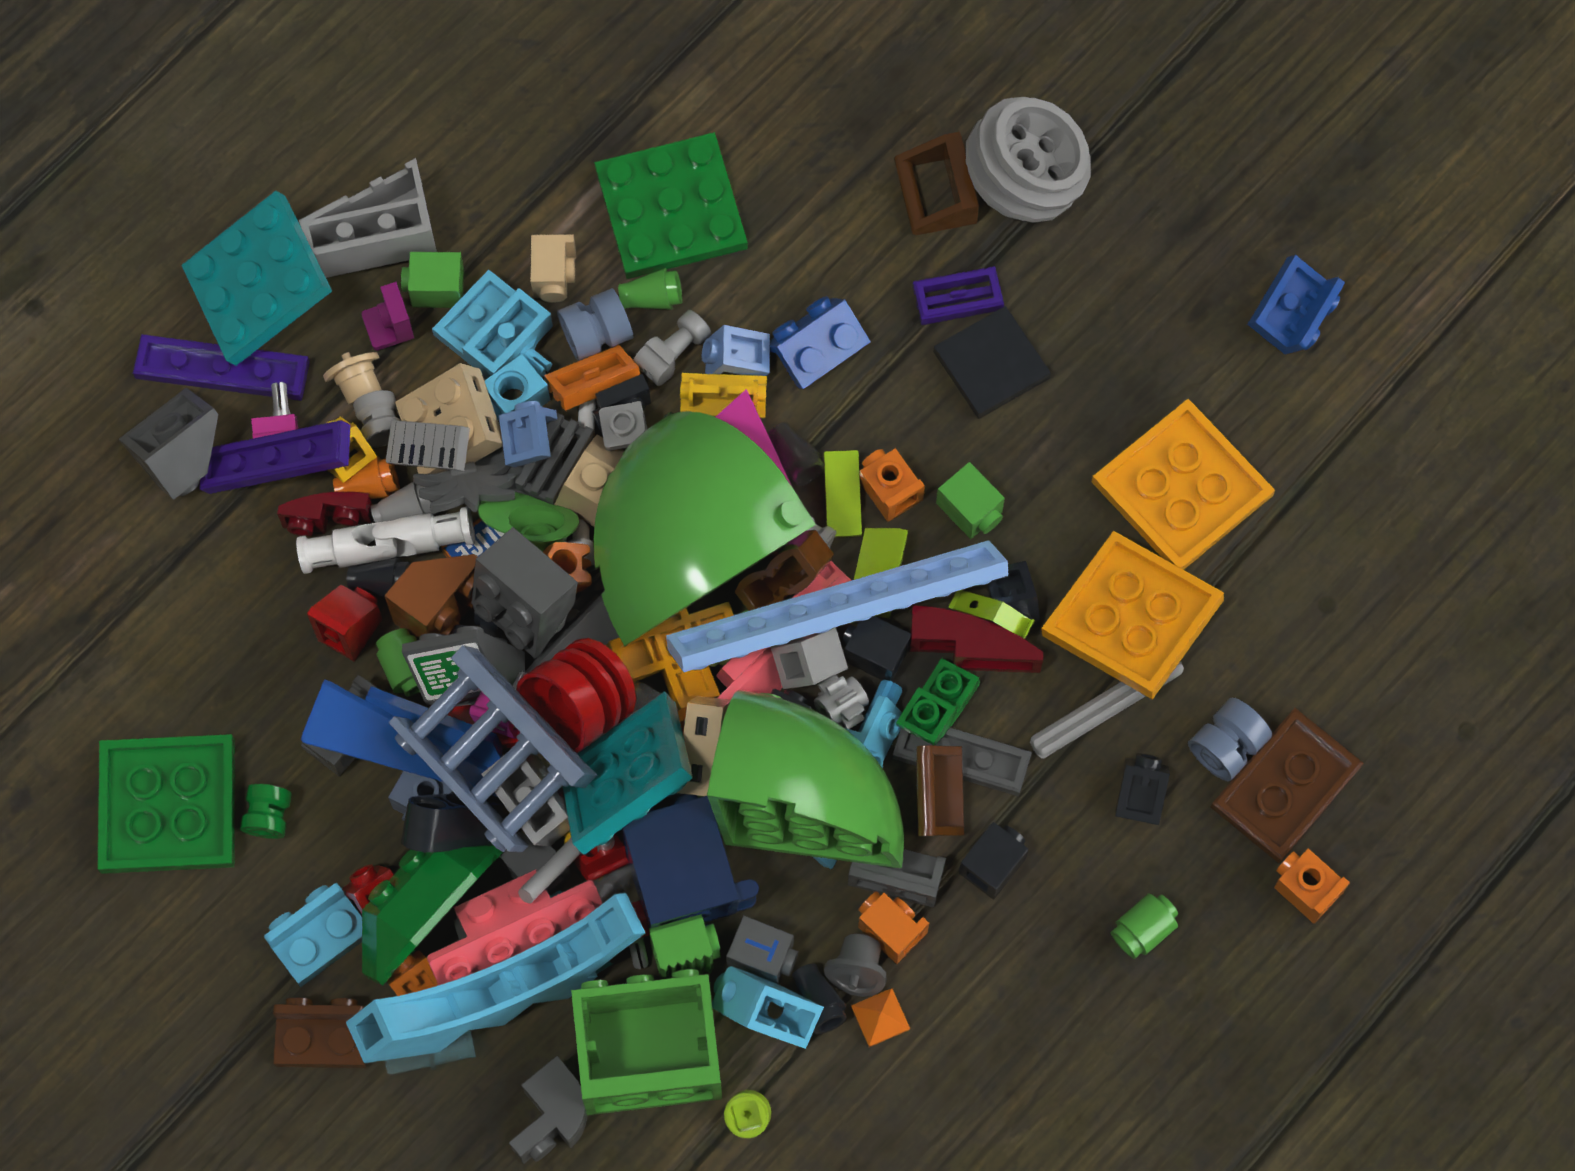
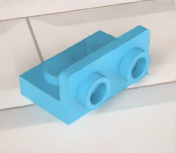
[264,883,362,987]

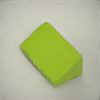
[854,528,908,619]

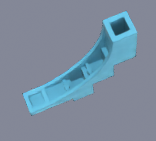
[346,893,645,1063]

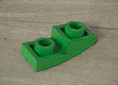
[896,658,980,745]

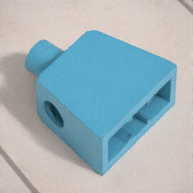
[712,966,824,1049]

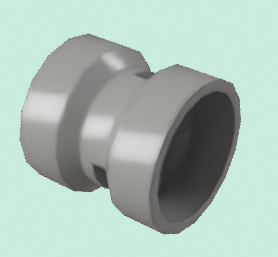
[353,390,401,448]

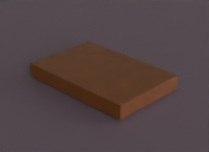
[1210,708,1364,863]

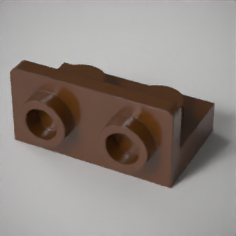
[273,998,366,1068]

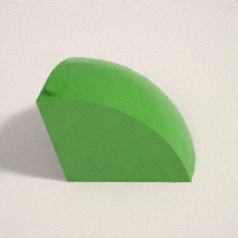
[593,411,816,646]
[707,690,904,868]

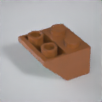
[385,554,478,641]

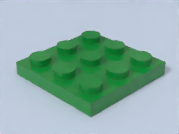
[594,132,748,280]
[98,734,235,874]

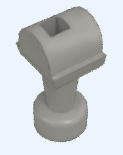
[633,310,711,386]

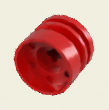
[516,638,637,753]

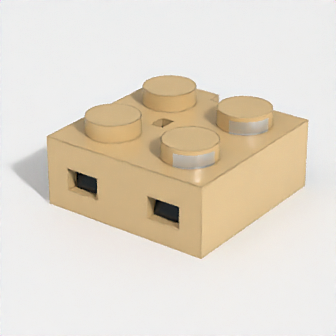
[395,363,503,474]
[677,696,731,796]

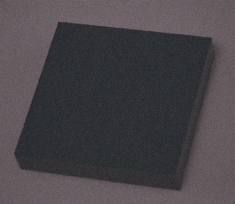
[933,306,1051,419]

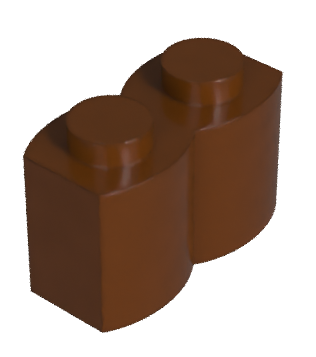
[735,530,834,611]

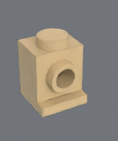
[531,235,576,303]

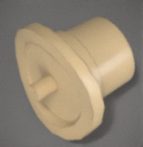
[323,352,382,405]

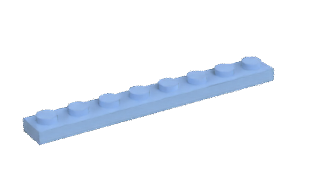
[666,540,1008,672]

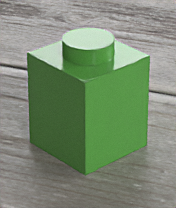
[401,252,464,308]
[936,462,1005,539]

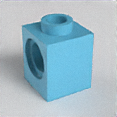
[485,354,550,420]

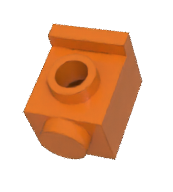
[859,448,925,522]
[1274,848,1350,924]
[858,891,929,964]

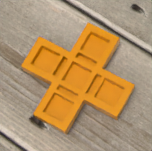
[606,601,734,711]

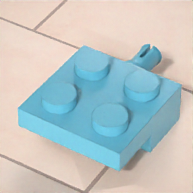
[432,269,553,378]

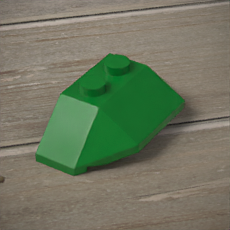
[362,844,503,986]

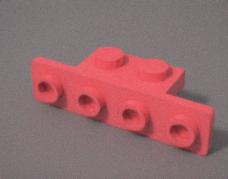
[427,869,602,985]

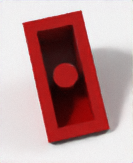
[307,585,382,662]

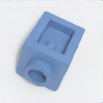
[701,325,770,376]
[499,401,557,467]

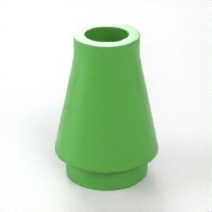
[618,268,682,310]

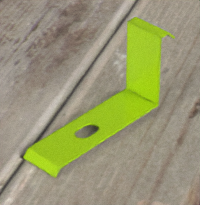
[949,590,1034,639]

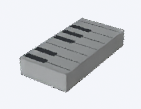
[386,420,470,471]

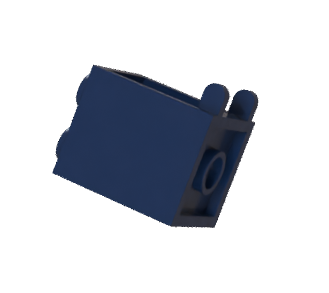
[621,794,759,929]

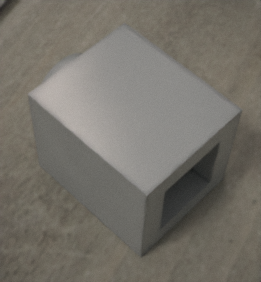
[770,627,848,689]

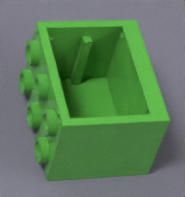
[571,969,722,1115]

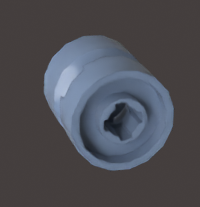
[557,288,634,361]
[1188,697,1272,782]

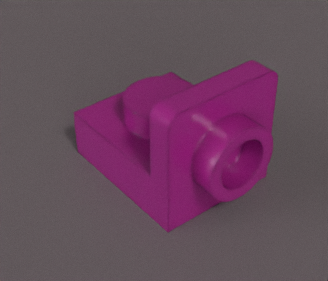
[361,282,414,351]

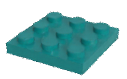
[181,191,332,366]
[563,692,693,855]

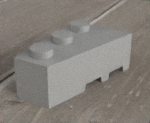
[299,158,437,278]

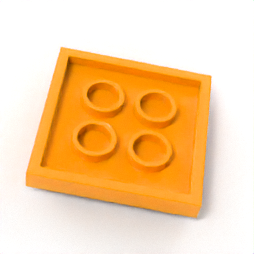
[1091,399,1275,570]
[1041,531,1224,700]

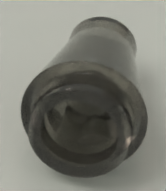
[768,422,825,486]

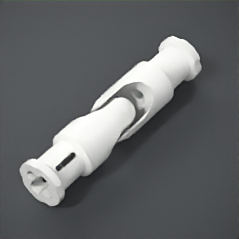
[296,507,475,574]

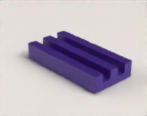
[912,266,1004,325]

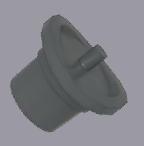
[824,934,887,997]

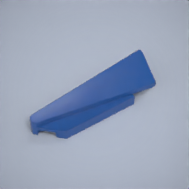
[301,679,503,797]

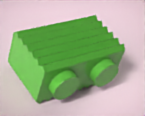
[649,914,721,980]

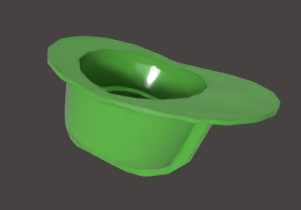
[478,492,580,552]

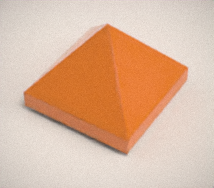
[851,988,910,1047]

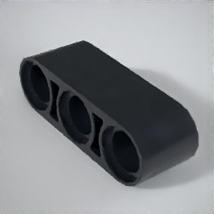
[401,793,510,852]

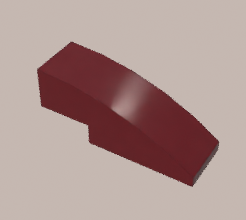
[910,605,1043,673]

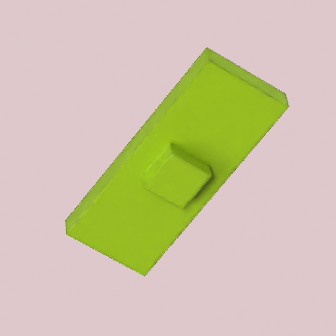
[824,450,862,537]

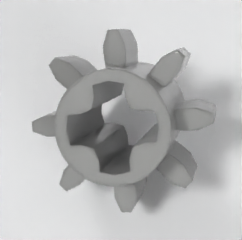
[814,675,869,729]

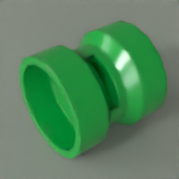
[240,784,292,839]

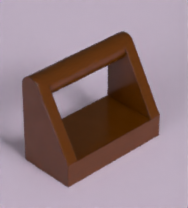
[894,131,979,235]
[916,745,965,837]

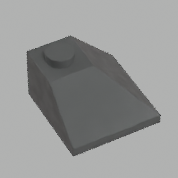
[119,388,218,500]

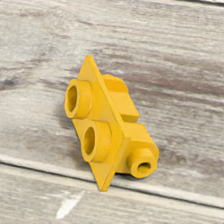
[680,373,767,418]

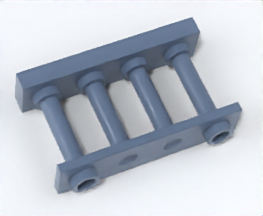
[388,645,597,852]

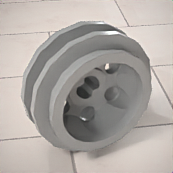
[966,97,1091,223]

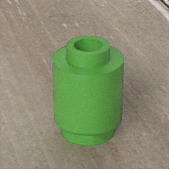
[376,628,420,697]
[1111,893,1178,959]

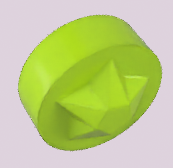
[724,1090,771,1138]

